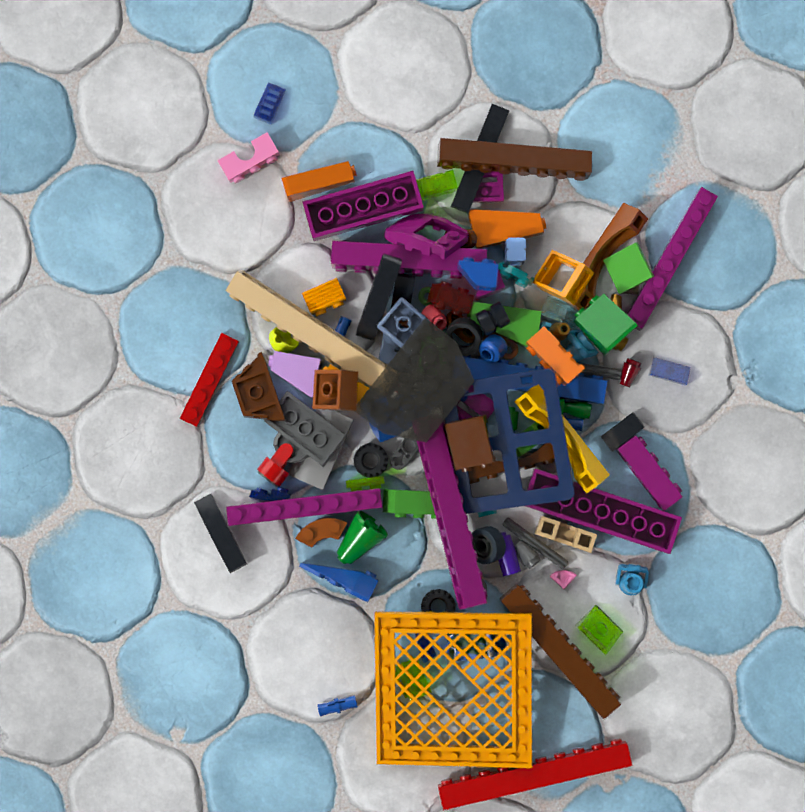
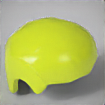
[269,327,299,353]

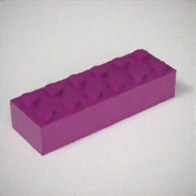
[302,171,424,241]

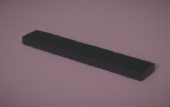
[451,103,510,214]

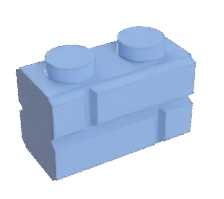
[504,238,526,269]

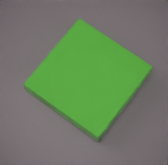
[603,242,654,294]

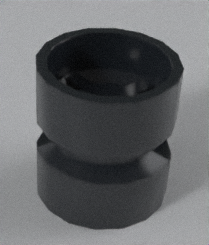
[475,302,511,336]

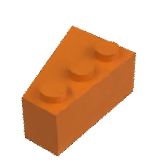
[526,327,585,386]

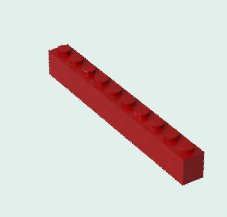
[438,739,633,810]

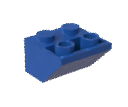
[457,258,498,291]

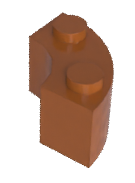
[295,518,348,548]

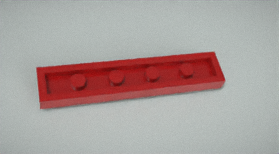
[179,333,239,427]

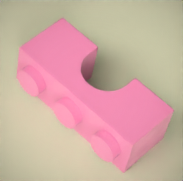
[217,132,280,183]

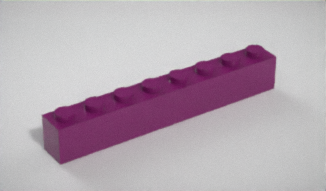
[627,187,718,331]
[226,488,382,526]

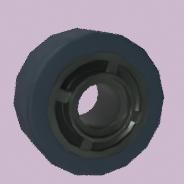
[472,526,506,565]

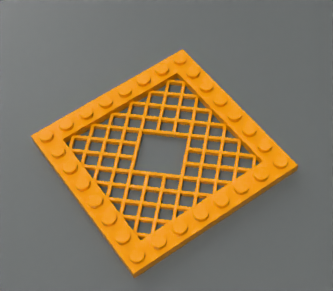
[374,611,532,768]

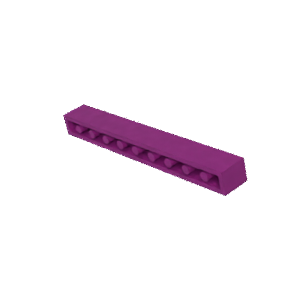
[412,414,487,610]

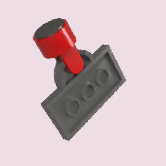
[257,391,347,487]

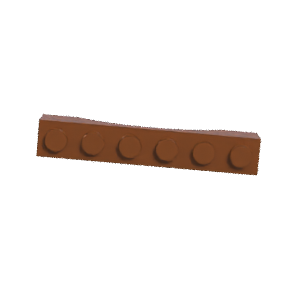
[564,203,648,311]

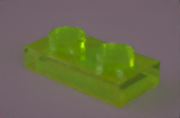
[346,476,385,492]

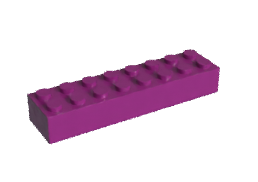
[331,241,487,279]
[525,468,682,554]

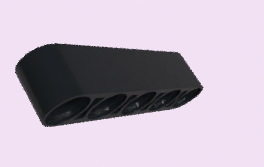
[355,253,402,341]

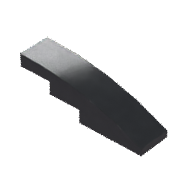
[194,494,247,573]

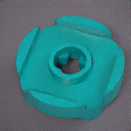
[498,262,534,288]

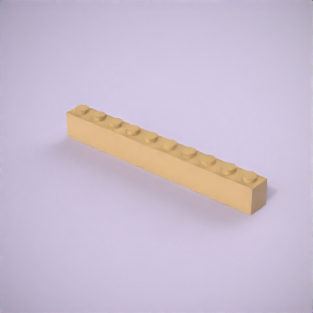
[225,270,401,395]

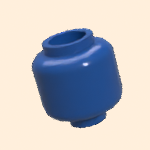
[479,334,508,363]

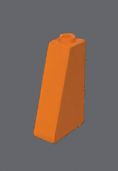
[282,161,357,202]
[468,209,546,249]

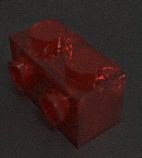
[427,281,475,316]

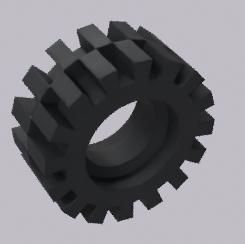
[353,443,388,478]
[421,589,456,613]

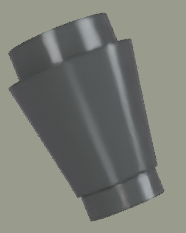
[514,540,541,569]

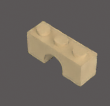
[534,516,597,553]

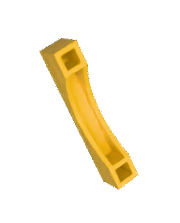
[514,385,610,493]

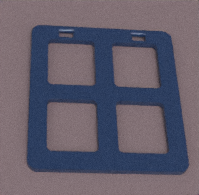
[440,368,575,514]

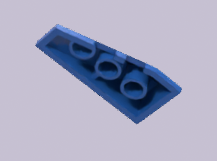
[299,562,379,603]

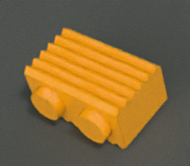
[302,278,346,317]

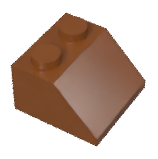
[312,370,358,411]

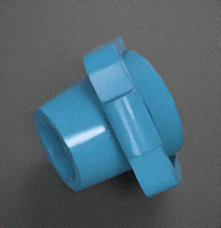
[565,329,599,363]
[615,564,649,596]

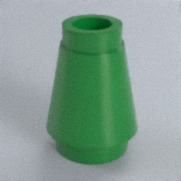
[563,401,592,420]

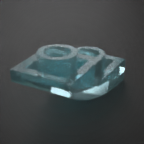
[541,296,578,330]

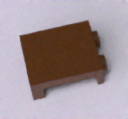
[445,414,496,472]

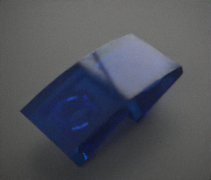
[249,486,292,501]

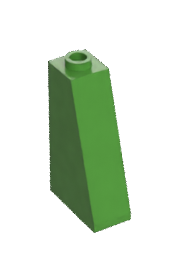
[467,302,541,348]

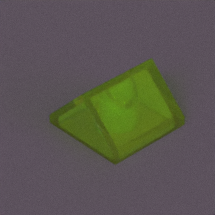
[575,605,623,655]

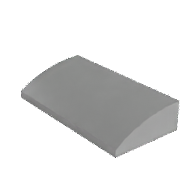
[289,409,354,490]

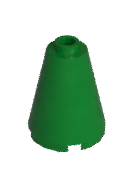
[337,511,388,564]

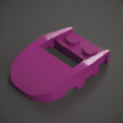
[384,213,468,259]

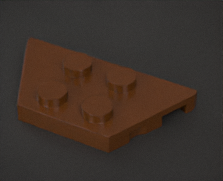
[231,352,286,421]

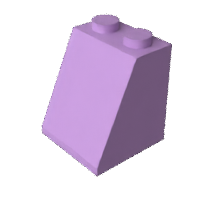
[268,351,322,399]

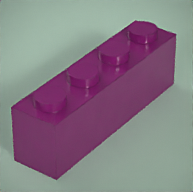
[616,435,683,511]

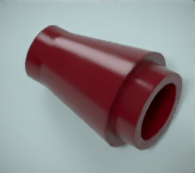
[619,358,642,388]

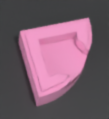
[550,570,577,589]

